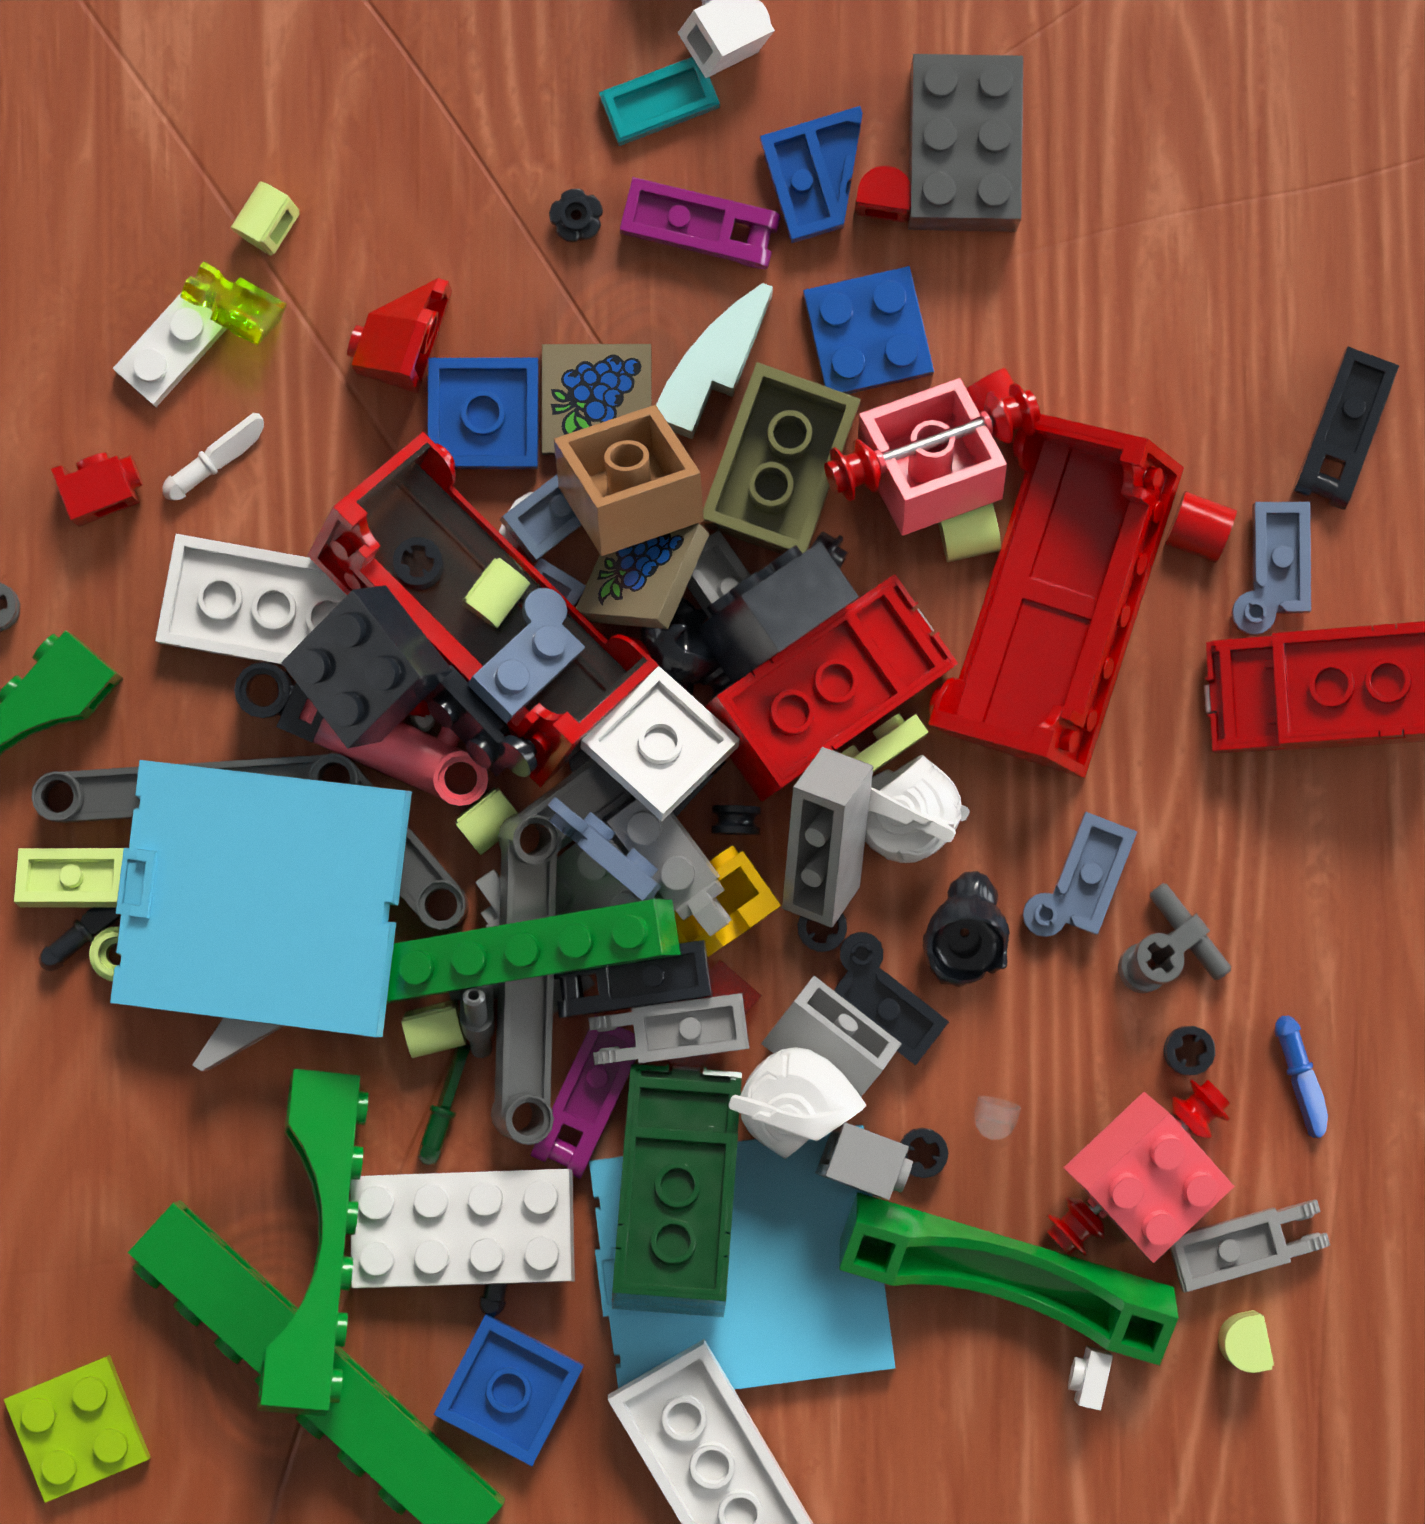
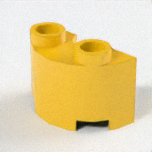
[674,845,782,957]

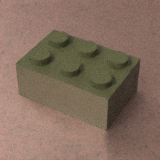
[701,362,861,554]

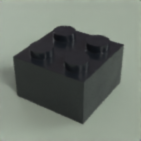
[695,542,859,684]
[281,585,453,749]

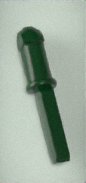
[417,1044,470,1165]

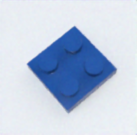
[803,266,934,394]
[428,358,539,469]
[433,1314,584,1466]

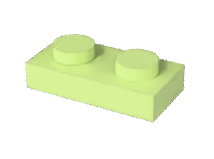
[841,714,928,772]
[14,848,124,907]

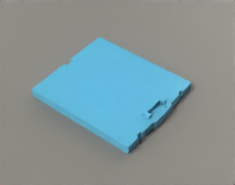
[110,760,412,1037]
[589,1125,895,1390]

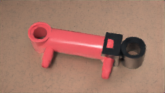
[234,662,489,806]

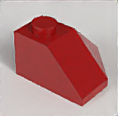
[347,278,452,393]

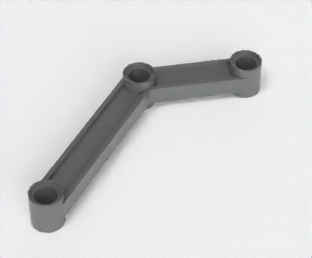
[31,753,469,931]
[491,759,633,1145]

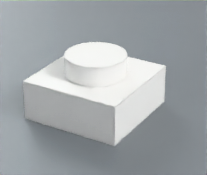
[1068,1346,1113,1411]

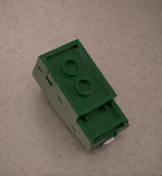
[612,1064,742,1317]

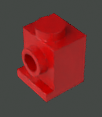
[51,452,143,527]

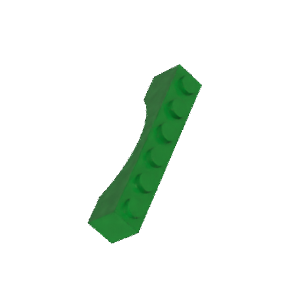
[0,630,123,756]
[387,899,681,1004]
[257,1069,369,1417]
[839,1192,1179,1366]

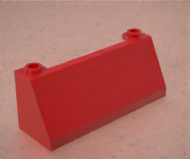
[928,414,1184,778]

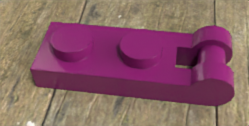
[620,177,781,269]
[530,1015,636,1179]

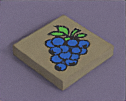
[542,344,652,455]
[576,523,709,629]

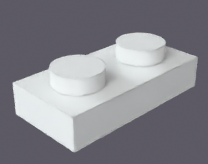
[113,288,229,407]

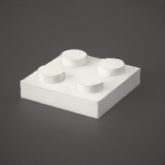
[581,666,740,821]

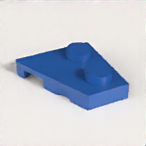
[760,106,863,243]

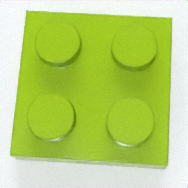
[3,1355,151,1503]

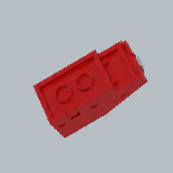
[705,574,958,802]
[1204,621,1425,753]

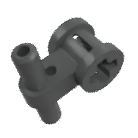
[1118,883,1231,993]
[449,984,498,1058]

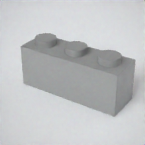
[782,747,873,928]

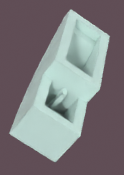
[656,283,773,439]

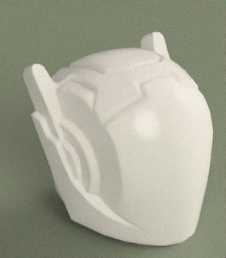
[865,755,970,863]
[728,1047,866,1159]

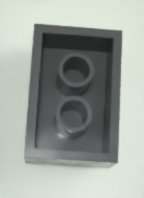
[908,54,1023,232]

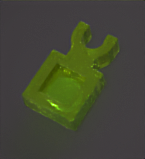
[180,261,287,346]

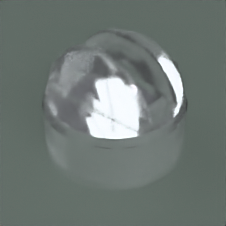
[974,1096,1021,1140]

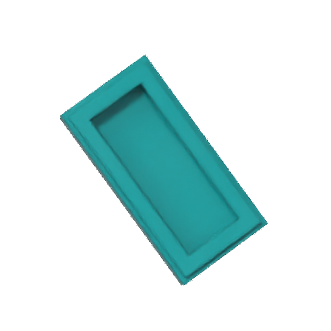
[599,57,720,146]

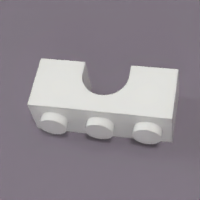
[678,0,775,78]

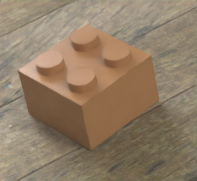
[554,404,704,556]

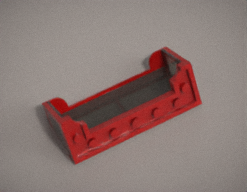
[307,432,659,788]

